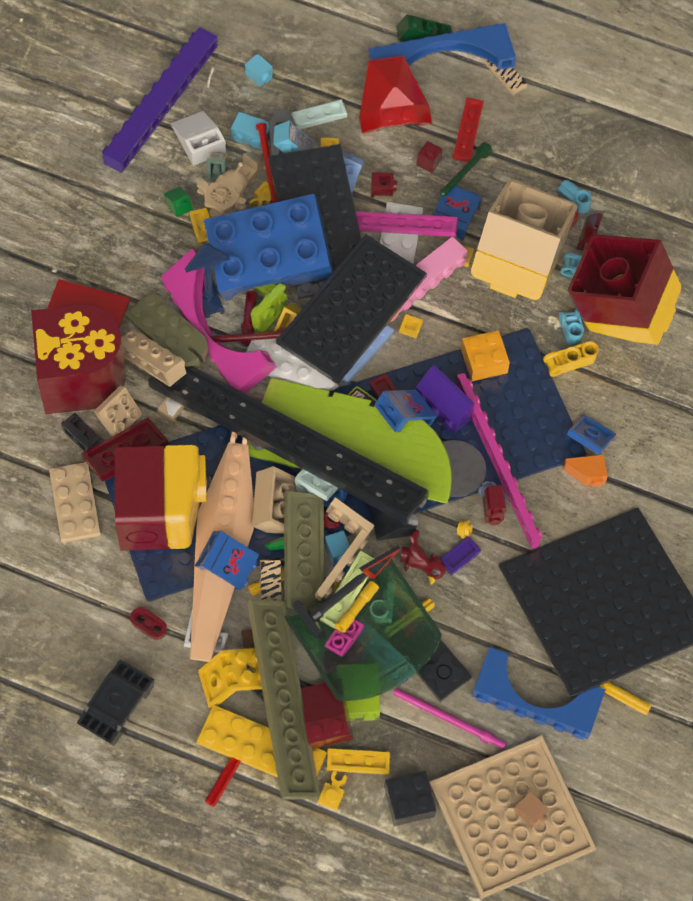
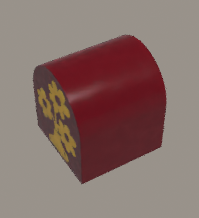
[31,305,126,414]

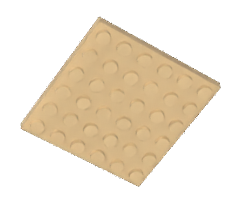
[429,736,596,899]

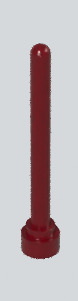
[209,327,287,343]

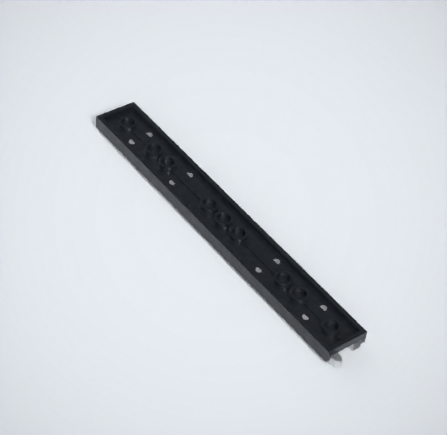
[148,366,429,525]

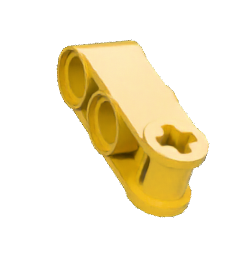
[543,341,599,377]

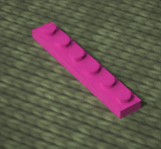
[355,211,458,237]

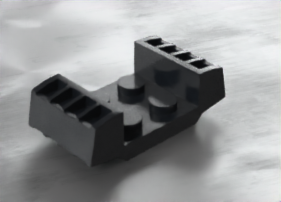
[77,659,155,746]

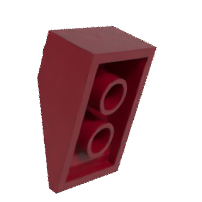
[301,679,354,748]

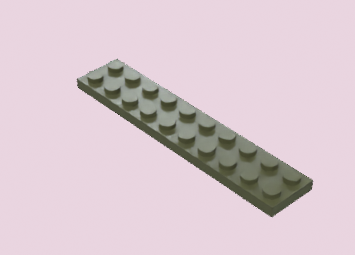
[247,599,321,799]

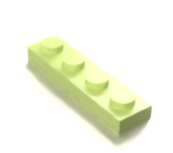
[320,551,375,630]

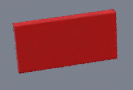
[47,279,130,329]

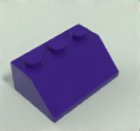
[416,365,474,434]

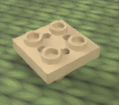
[94,385,143,437]

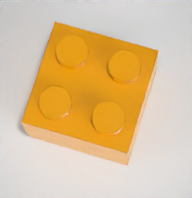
[461,330,510,382]

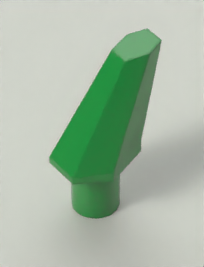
[265,536,284,550]

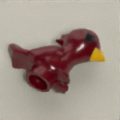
[400,530,446,585]

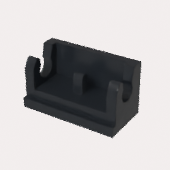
[61,413,104,452]

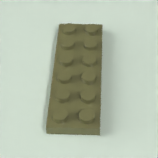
[284,491,324,611]

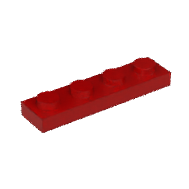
[452,97,484,162]

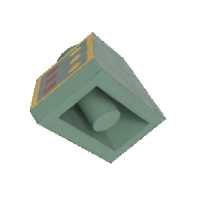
[206,152,228,181]

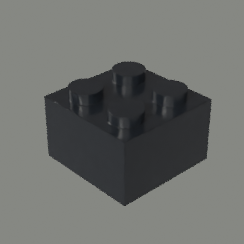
[384,771,436,826]

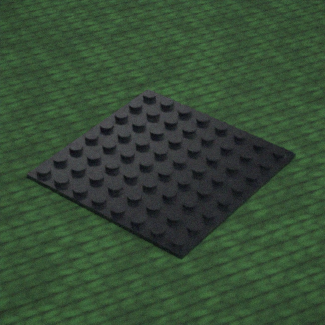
[498,507,693,698]

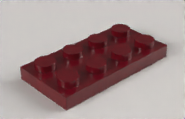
[82,417,169,482]

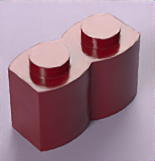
[482,486,506,525]

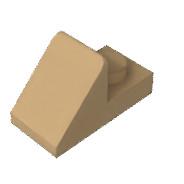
[236,151,265,184]

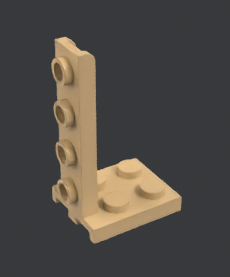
[315,498,374,601]

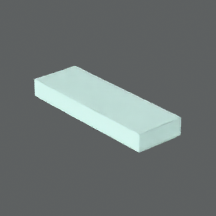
[291,99,347,129]

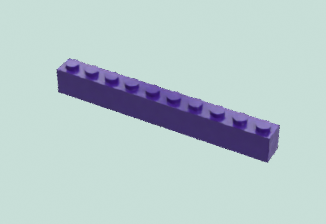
[102,27,218,173]

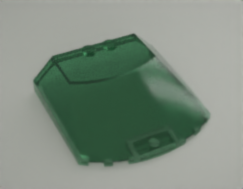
[284,559,442,701]

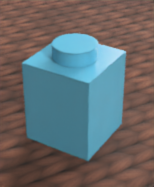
[245,54,273,87]

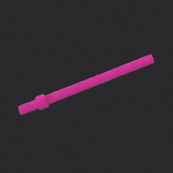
[393,688,507,750]

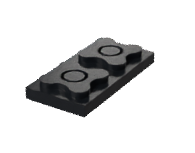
[389,616,472,702]

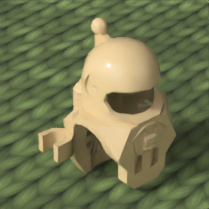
[197,162,248,218]

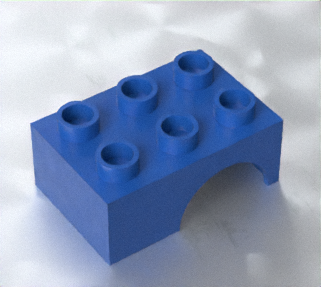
[204,194,334,301]

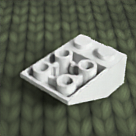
[171,111,226,166]

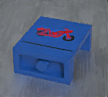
[432,186,482,240]
[375,390,437,432]
[195,531,259,590]

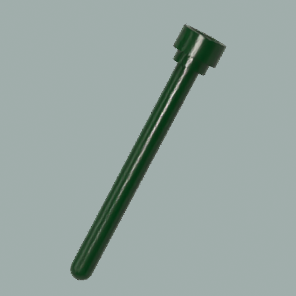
[440,142,493,197]

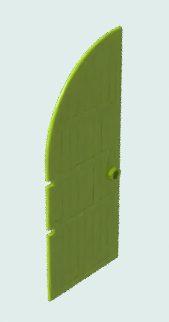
[247,378,452,504]

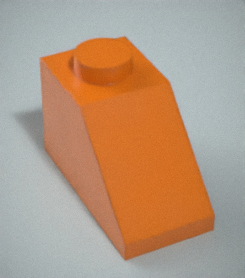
[563,455,608,487]

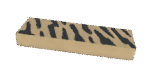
[481,58,527,95]
[260,560,281,601]

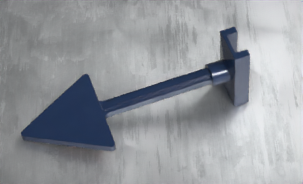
[185,242,230,319]

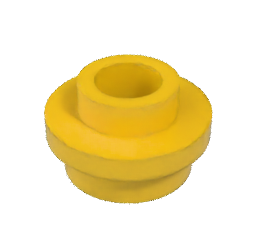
[457,519,473,539]

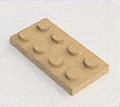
[49,462,101,543]

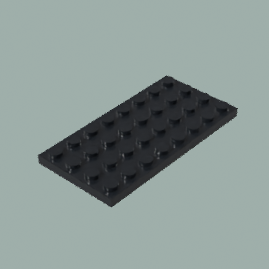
[268,144,361,300]
[276,234,427,385]

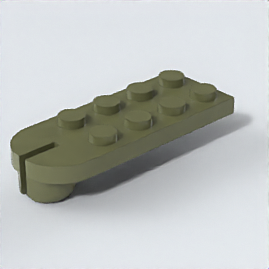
[124,290,209,369]

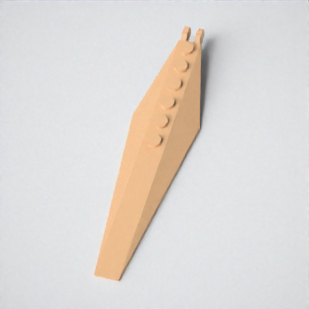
[190,432,254,662]

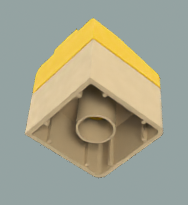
[471,180,577,300]

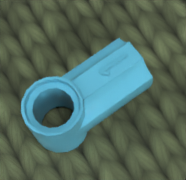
[557,180,592,214]

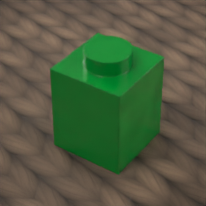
[164,186,193,217]

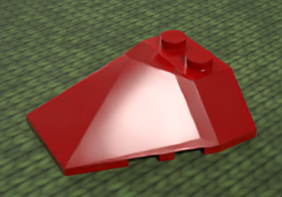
[359,56,432,134]

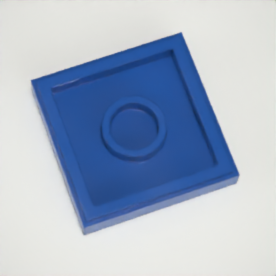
[567,414,616,455]

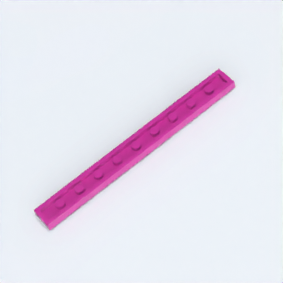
[456,373,542,549]

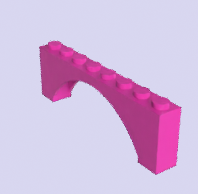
[160,248,277,394]

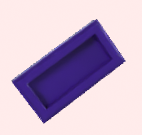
[440,536,481,576]

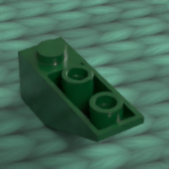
[396,14,452,42]

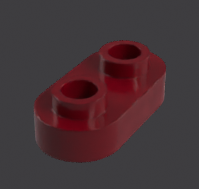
[130,607,167,640]

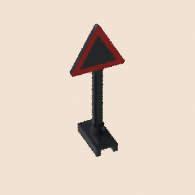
[292,546,401,640]

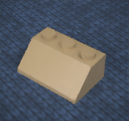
[252,466,298,534]

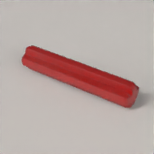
[205,757,241,807]

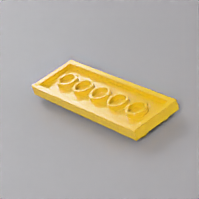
[197,705,327,778]

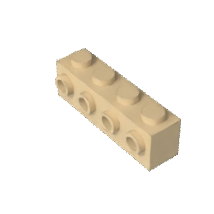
[121,329,187,387]

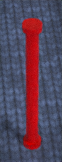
[256,123,277,204]

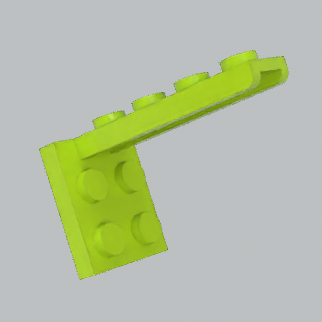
[251,283,288,333]

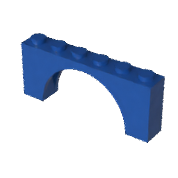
[472,647,606,740]

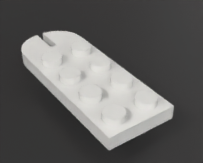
[246,339,338,391]

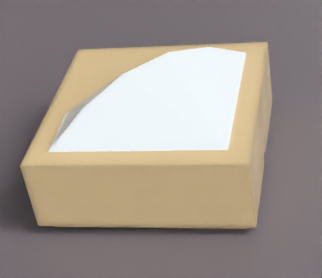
[157,397,185,422]

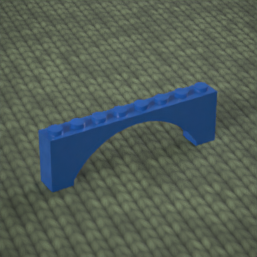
[369,23,516,70]

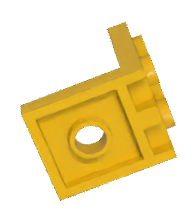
[198,648,262,708]

